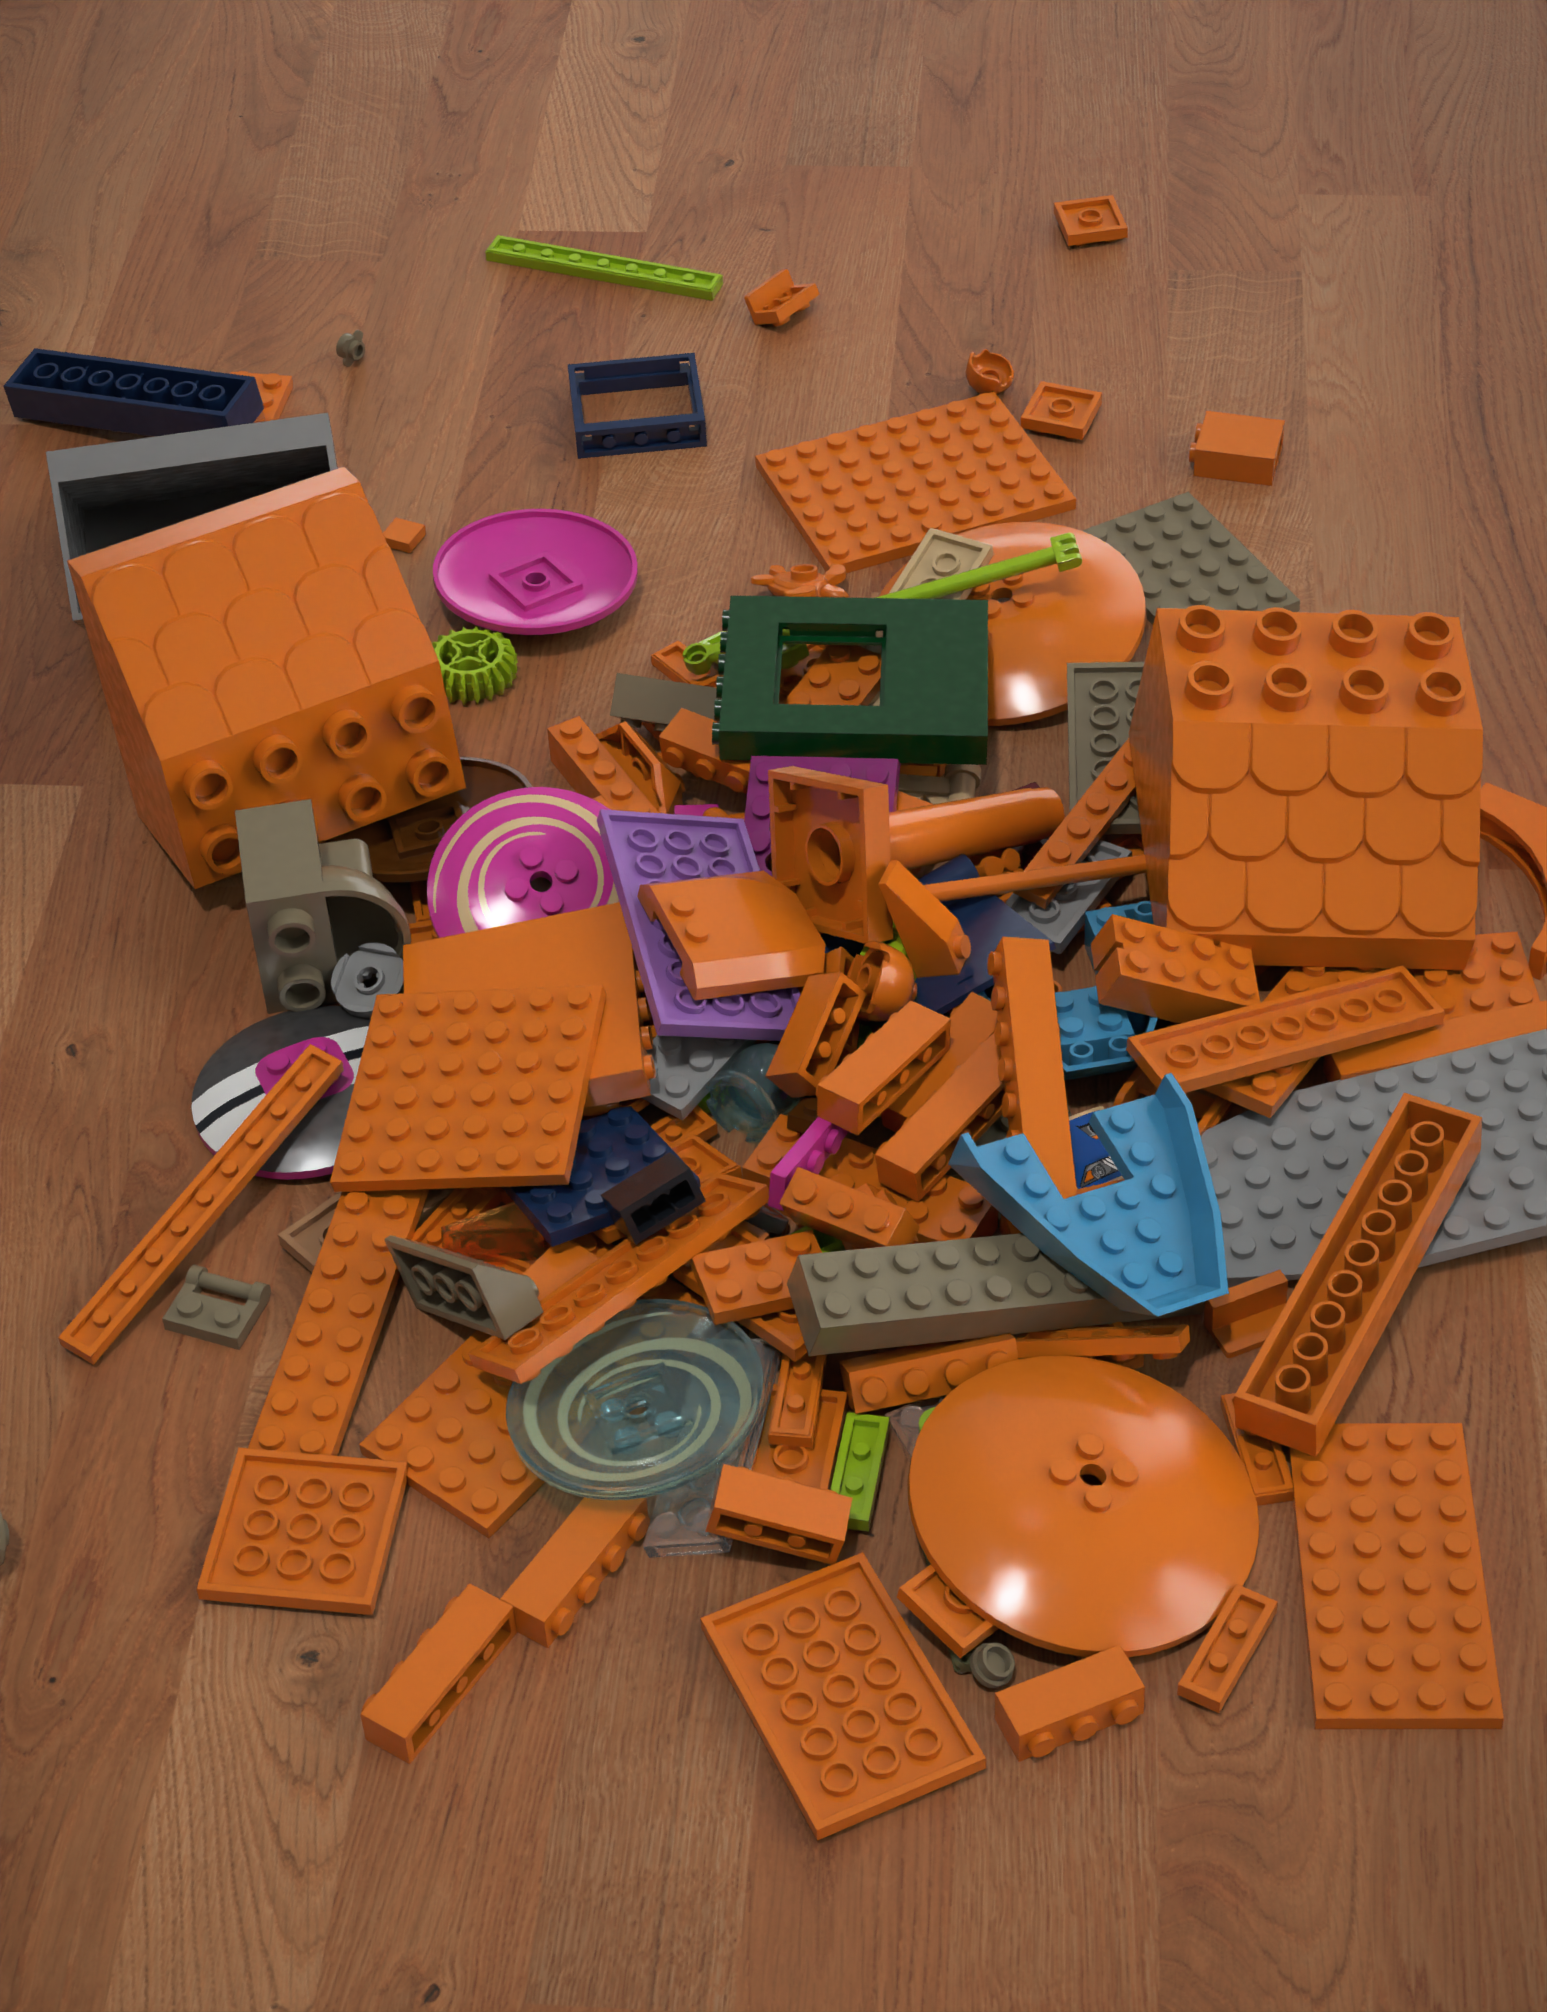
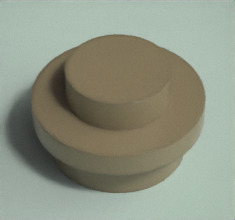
[970,1643,1015,1688]

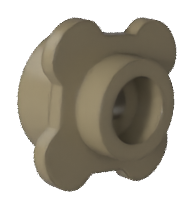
[336,330,365,367]

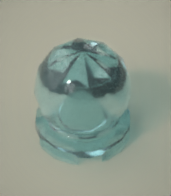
[706,1043,801,1143]

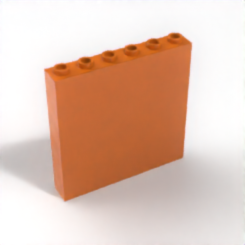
[403,902,656,1108]

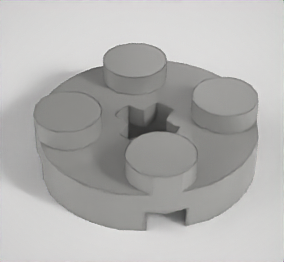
[331,943,404,1019]

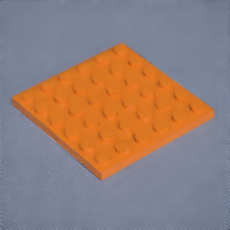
[330,984,606,1192]

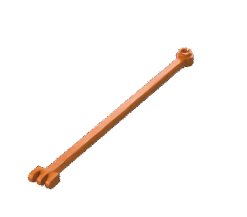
[924,854,1147,902]

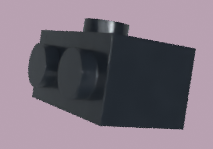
[601,1152,706,1245]

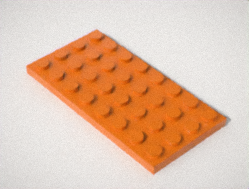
[359,1233,705,1538]
[1287,1423,1504,1729]

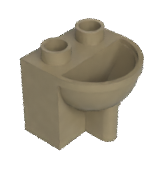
[235,799,411,1014]

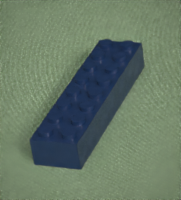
[3,348,264,436]

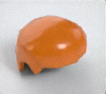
[965,349,1014,394]

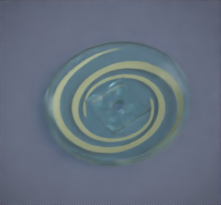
[506,1299,765,1500]

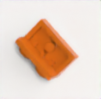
[744,269,820,327]

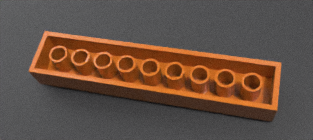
[1234,1093,1482,1457]

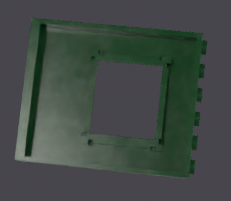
[712,596,988,765]

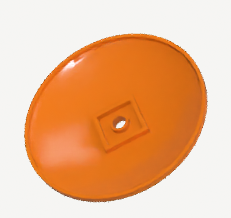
[879,522,1146,726]
[907,1356,1259,1658]

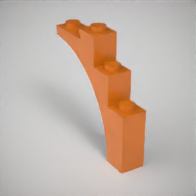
[1480,782,1547,980]

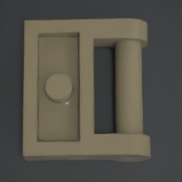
[162,1264,271,1350]

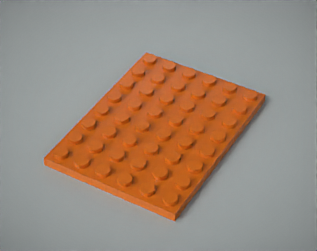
[755,391,1076,573]

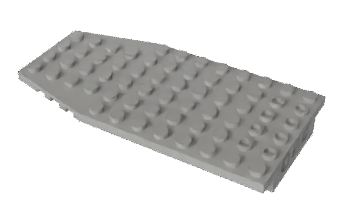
[1201,1029,1547,1288]

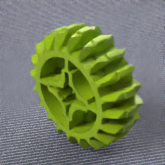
[431,626,518,705]

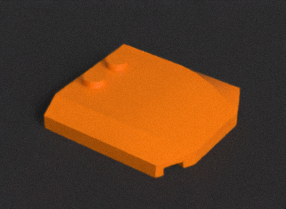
[637,870,826,1001]

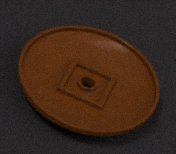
[319,757,532,882]

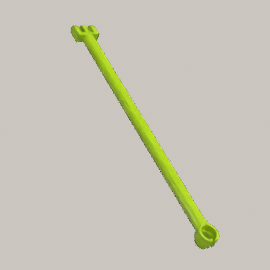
[682,533,1082,675]

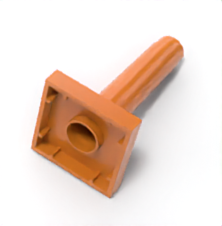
[768,766,1065,944]

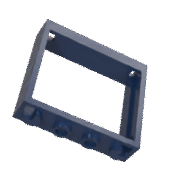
[568,353,707,459]

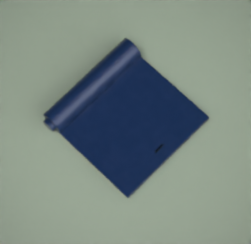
[821,854,1056,1028]

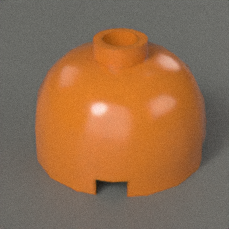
[847,940,917,1022]

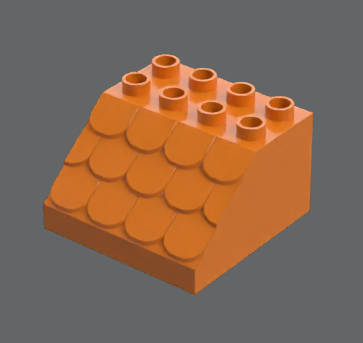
[67,467,466,889]
[1128,605,1483,970]

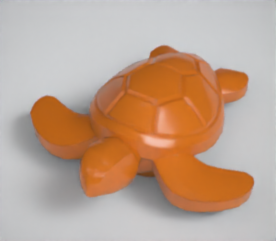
[751,564,849,598]

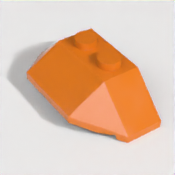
[595,721,685,814]

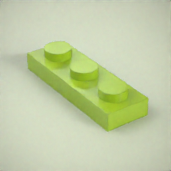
[831,1412,890,1531]

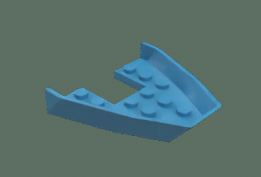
[948,1073,1229,1317]

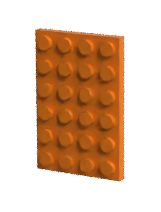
[700,1552,986,1841]

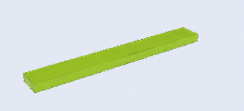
[485,235,723,301]

